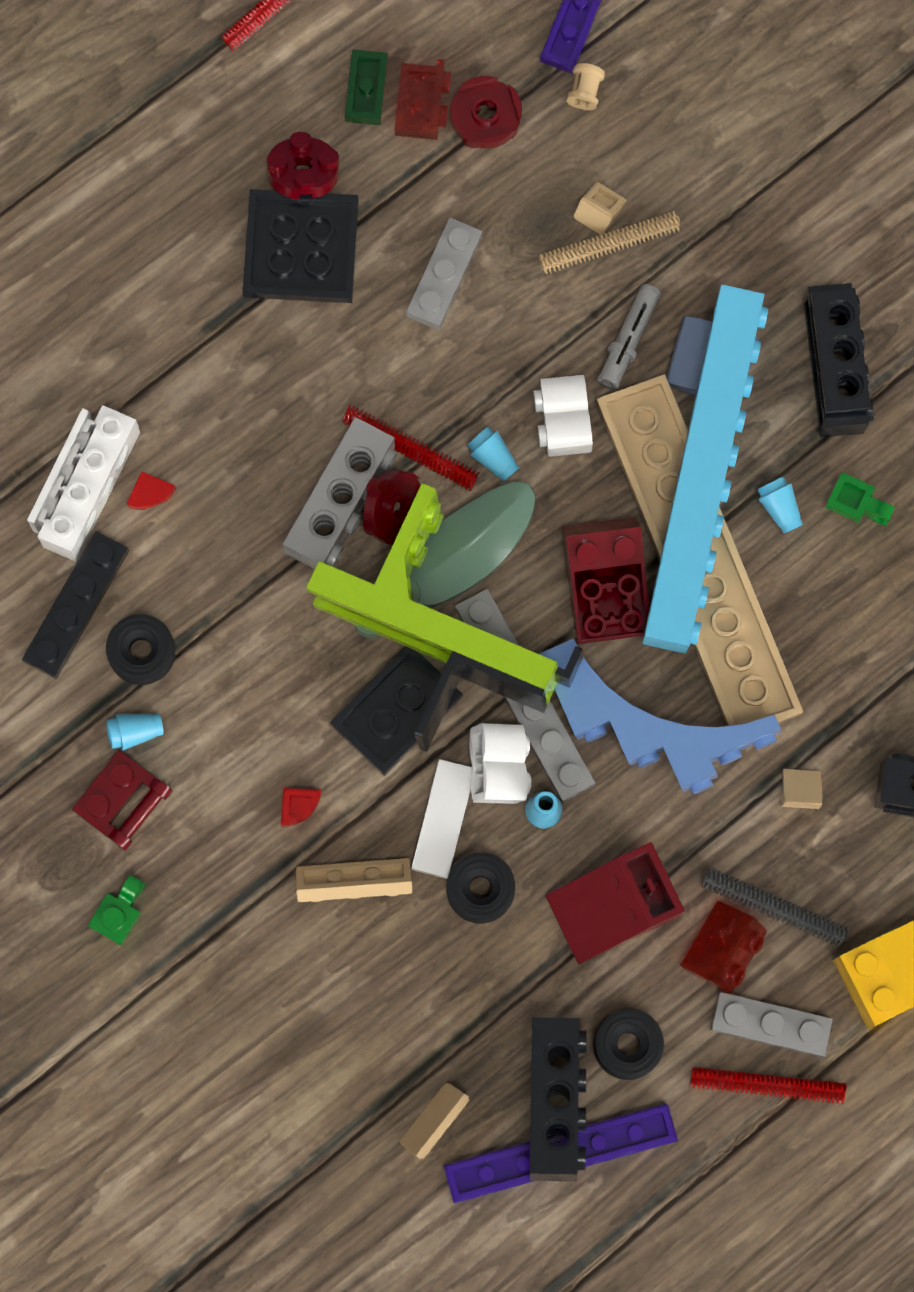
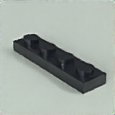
[22,531,129,679]

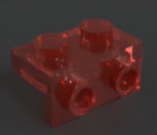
[395,59,451,140]
[680,900,767,994]

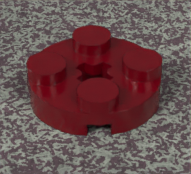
[450,76,522,149]
[267,132,339,199]
[363,470,421,545]

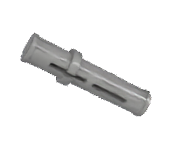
[597,284,662,390]

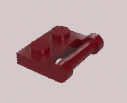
[72,750,173,851]

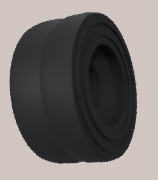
[106,614,176,685]
[446,852,515,924]
[593,1009,664,1080]

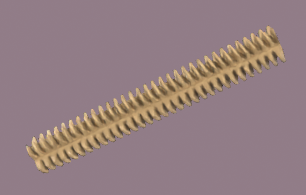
[539,211,680,275]

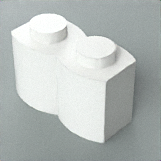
[533,375,593,457]
[469,723,531,804]

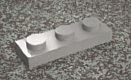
[406,218,483,331]
[710,992,833,1057]

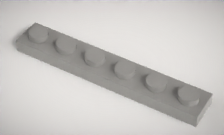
[455,589,596,803]

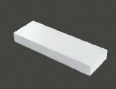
[411,759,472,879]

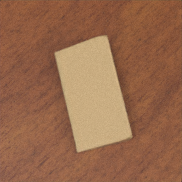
[400,1083,469,1160]

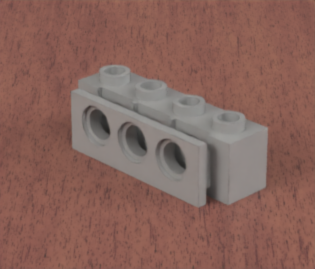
[283,417,398,569]

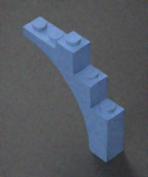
[540,638,781,794]

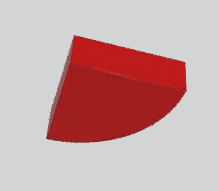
[126,472,176,510]
[281,788,321,827]

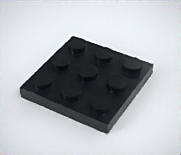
[243,189,359,303]

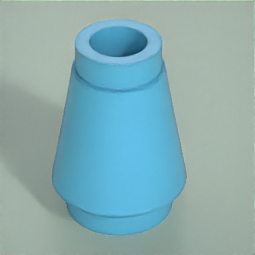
[467,426,520,482]
[757,477,803,534]
[106,713,164,751]
[525,791,563,828]

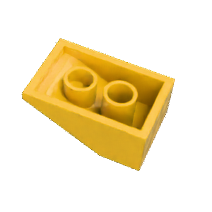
[833,921,914,1029]

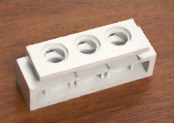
[27,405,140,562]

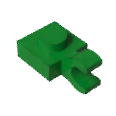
[825,472,895,526]
[88,875,146,946]

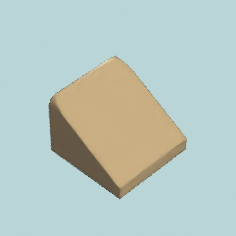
[574,182,627,235]
[781,769,822,809]

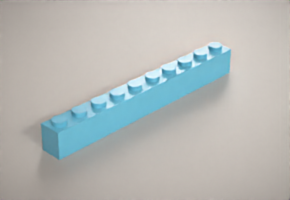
[642,284,769,654]

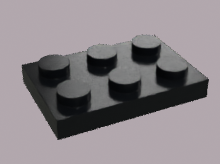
[330,646,463,777]

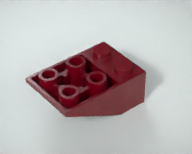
[562,517,649,644]
[545,842,685,965]

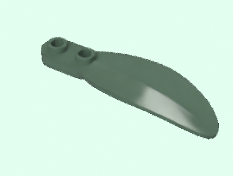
[354,482,535,638]

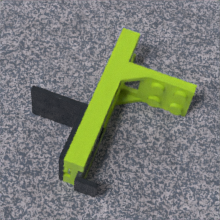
[306,483,583,752]

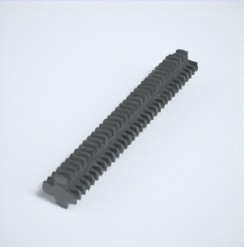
[702,867,849,948]

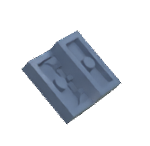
[666,316,759,397]

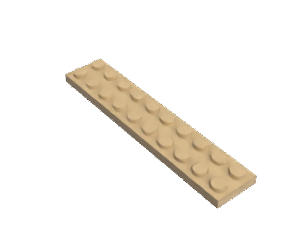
[596,374,804,726]

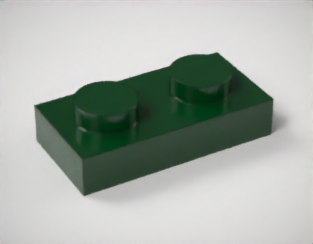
[345,49,388,125]

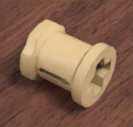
[566,63,605,110]

